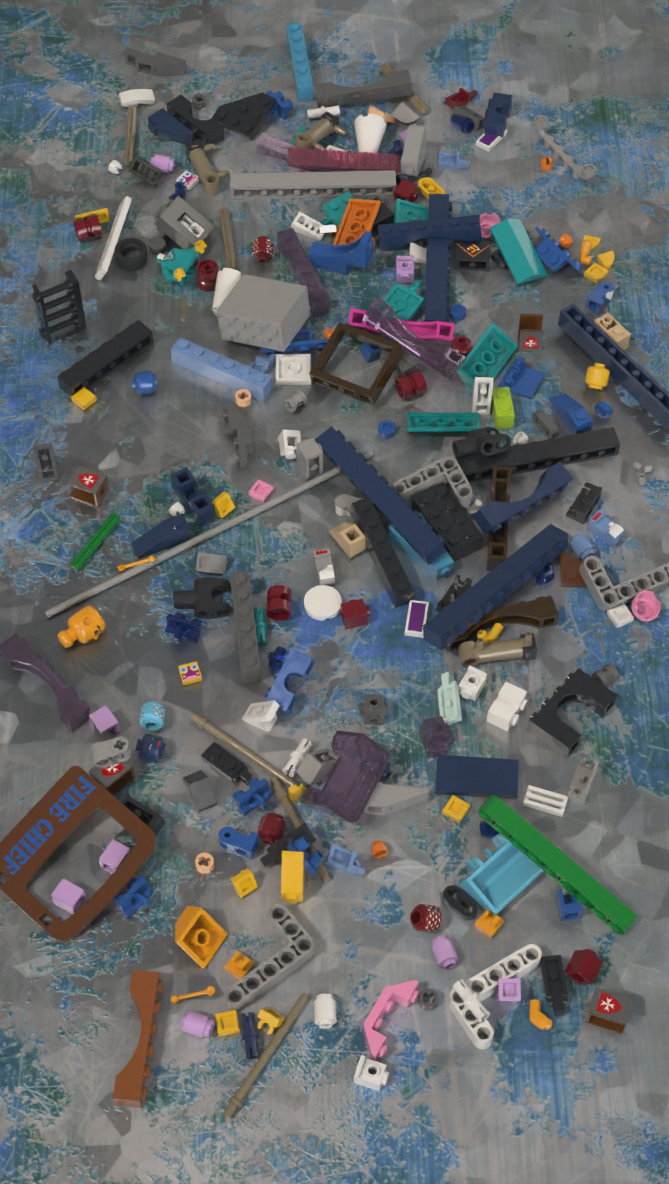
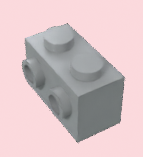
[296,437,323,482]

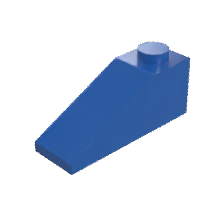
[549,393,593,435]

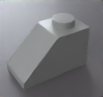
[296,748,342,784]

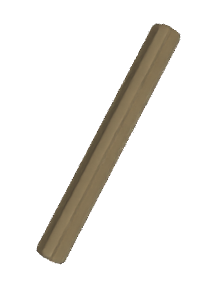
[381,63,429,115]
[124,106,137,167]
[219,208,237,270]

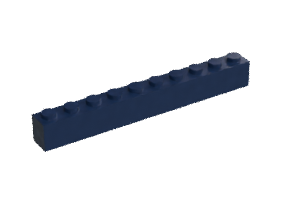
[424,194,452,322]
[558,303,669,431]
[315,426,446,565]
[423,524,568,650]

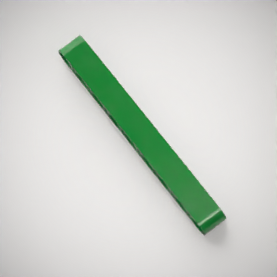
[478,795,637,935]

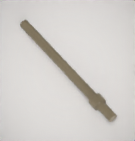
[270,776,331,883]

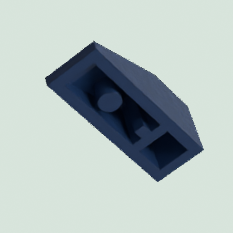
[148,108,195,144]
[131,514,191,559]

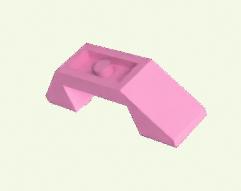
[363,980,420,1061]

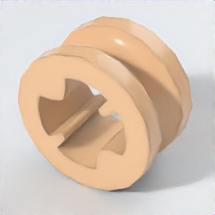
[235,389,251,407]
[195,853,214,874]

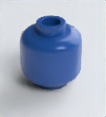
[131,370,158,395]

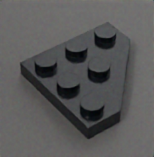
[211,92,277,141]

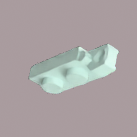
[437,672,462,727]

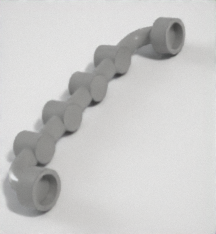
[534,115,596,180]

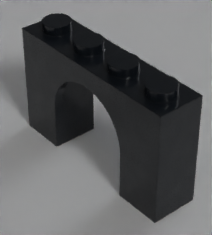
[529,668,617,758]

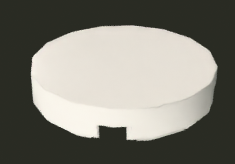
[304,585,342,621]

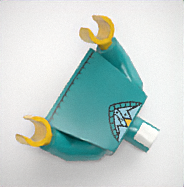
[156,240,207,287]

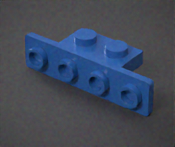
[535,227,583,275]
[260,328,329,356]

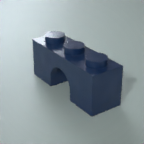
[482,93,513,138]
[171,467,215,526]

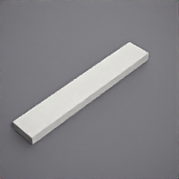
[95,196,132,280]

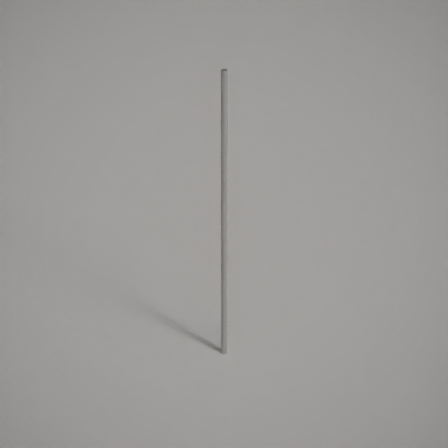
[45,450,374,618]

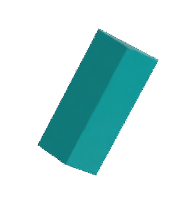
[489,219,548,285]
[456,323,519,389]
[407,413,481,432]

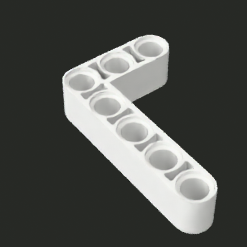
[449,944,542,1049]

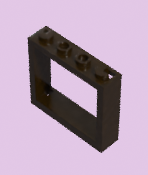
[309,322,403,406]

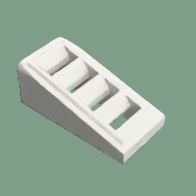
[290,211,325,241]

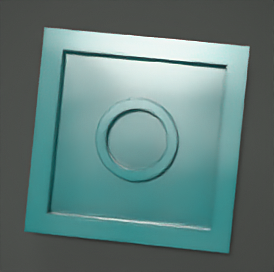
[394,198,428,223]

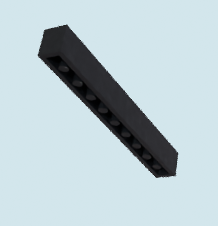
[437,427,620,487]

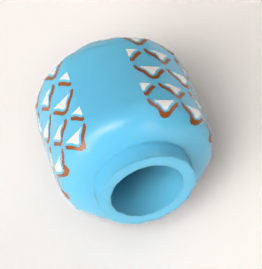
[139,701,166,732]

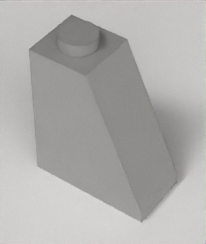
[401,125,427,176]

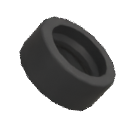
[115,238,148,270]

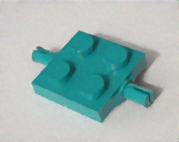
[320,191,369,227]
[377,280,425,321]

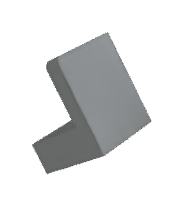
[196,552,227,574]

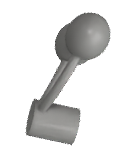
[632,461,653,485]

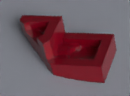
[444,88,478,109]

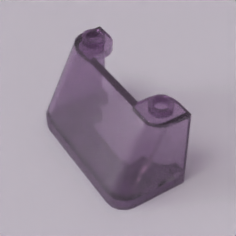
[300,731,389,823]

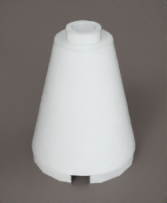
[354,114,387,162]
[212,268,242,317]

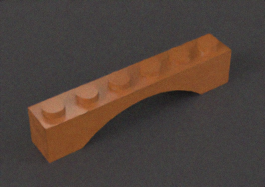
[113,970,163,1108]

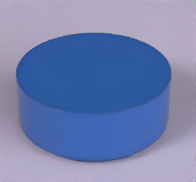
[449,304,467,321]
[594,401,613,418]
[378,420,396,438]

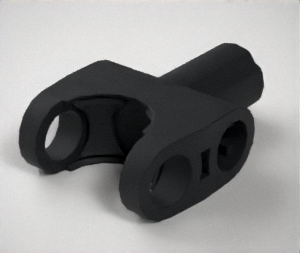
[452,427,511,457]
[173,577,231,619]

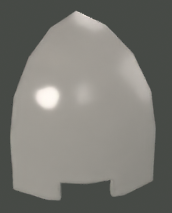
[392,102,420,124]

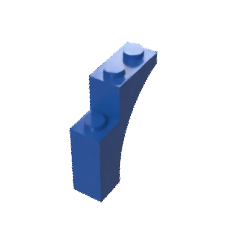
[308,231,374,275]

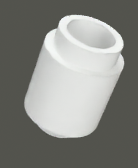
[314,994,337,1029]

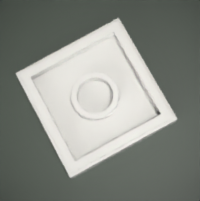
[276,354,311,385]

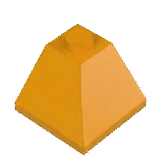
[175,906,228,968]

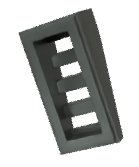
[128,156,163,187]

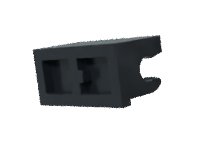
[566,482,602,524]
[435,575,472,613]

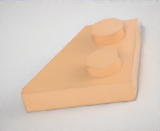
[367,105,396,124]

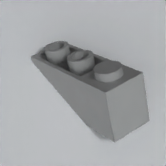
[364,781,429,816]

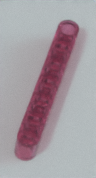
[287,148,400,173]

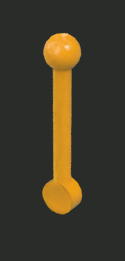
[117,555,156,571]
[170,986,215,1003]

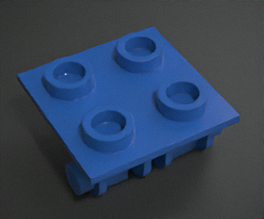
[498,357,545,399]

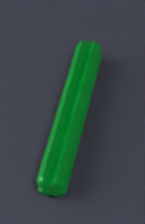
[70,512,120,571]

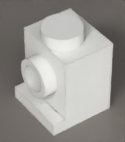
[277,430,301,460]
[458,666,487,701]
[354,1055,389,1091]

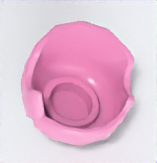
[480,213,501,239]
[631,590,660,622]

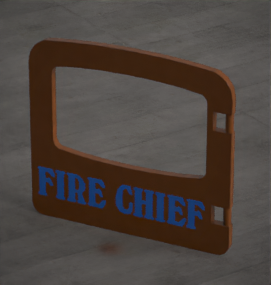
[0,766,157,942]

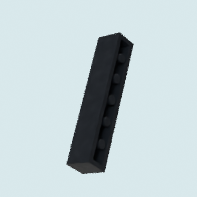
[57,320,154,397]
[350,497,414,608]

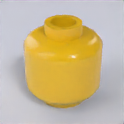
[585,363,610,390]

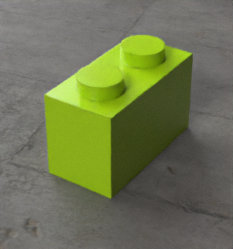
[491,387,515,430]

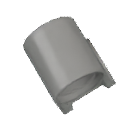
[90,737,132,769]

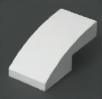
[119,89,155,107]

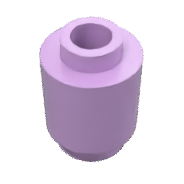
[150,154,175,173]
[431,935,459,970]
[180,1010,215,1038]

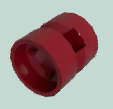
[73,215,102,241]
[196,259,219,292]
[395,370,427,400]
[266,585,292,621]

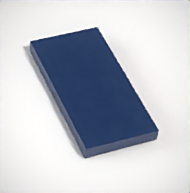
[435,755,518,799]

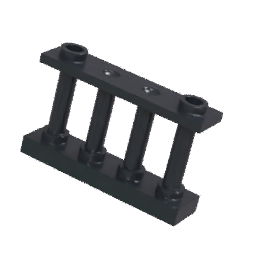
[31,270,87,344]

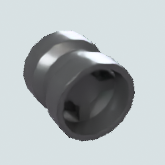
[592,663,620,687]

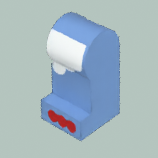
[587,509,625,546]

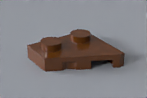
[559,553,600,588]

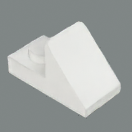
[242,700,280,732]

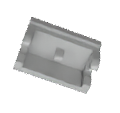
[566,757,599,805]

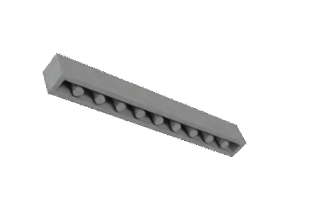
[230,171,396,200]

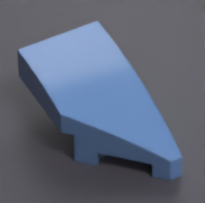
[437,151,470,169]
[249,354,276,374]
[325,844,365,876]

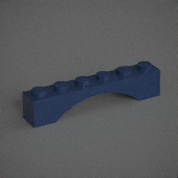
[378,215,482,251]
[472,461,573,534]

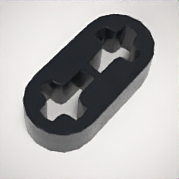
[442,885,478,921]

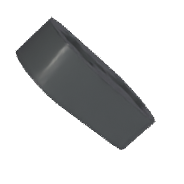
[532,410,559,439]

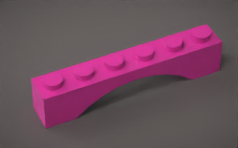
[348,308,455,346]

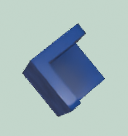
[555,889,583,921]

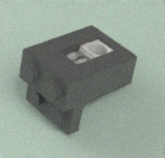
[154,196,215,249]

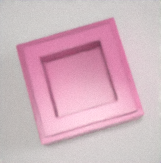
[249,479,274,503]

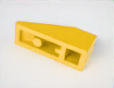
[281,851,305,904]

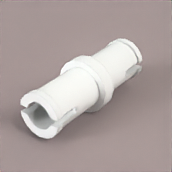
[307,105,340,120]
[282,738,313,777]
[453,979,490,1022]

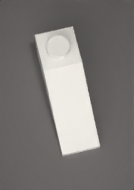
[472,377,493,415]

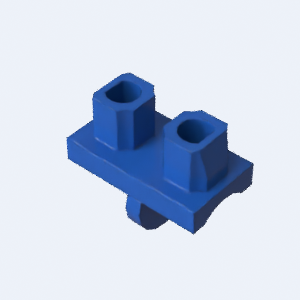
[266,90,293,120]
[233,778,273,816]
[286,835,324,875]
[114,876,153,918]

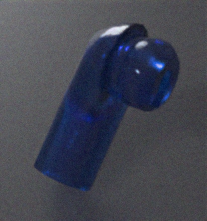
[387,140,403,159]
[169,181,186,200]
[536,562,554,585]

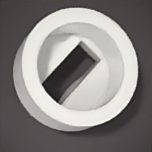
[108,160,122,174]
[513,431,529,445]
[169,501,185,517]

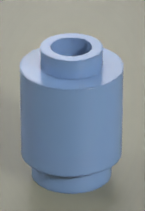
[569,534,596,561]

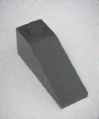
[33,443,59,481]

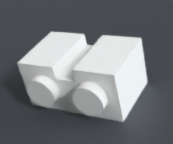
[486,682,528,731]

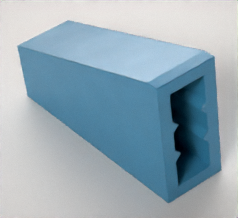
[388,513,454,580]

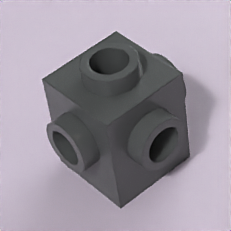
[359,694,388,725]

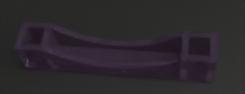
[277,228,329,317]
[363,297,465,380]
[0,633,90,732]

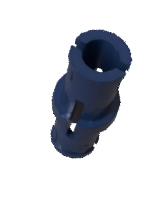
[241,1012,260,1060]

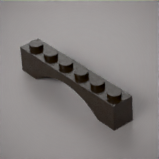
[486,466,512,571]
[445,596,559,652]

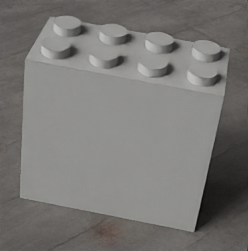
[216,274,310,352]

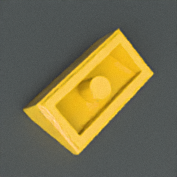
[74,208,109,224]

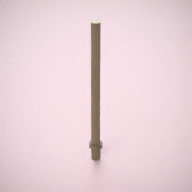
[190,712,300,787]
[223,993,309,1119]

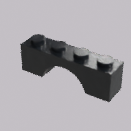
[166,95,224,145]

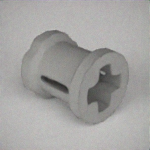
[284,390,307,413]

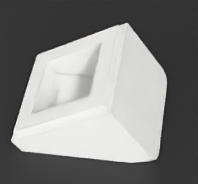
[410,242,427,263]

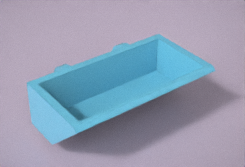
[459,833,543,915]

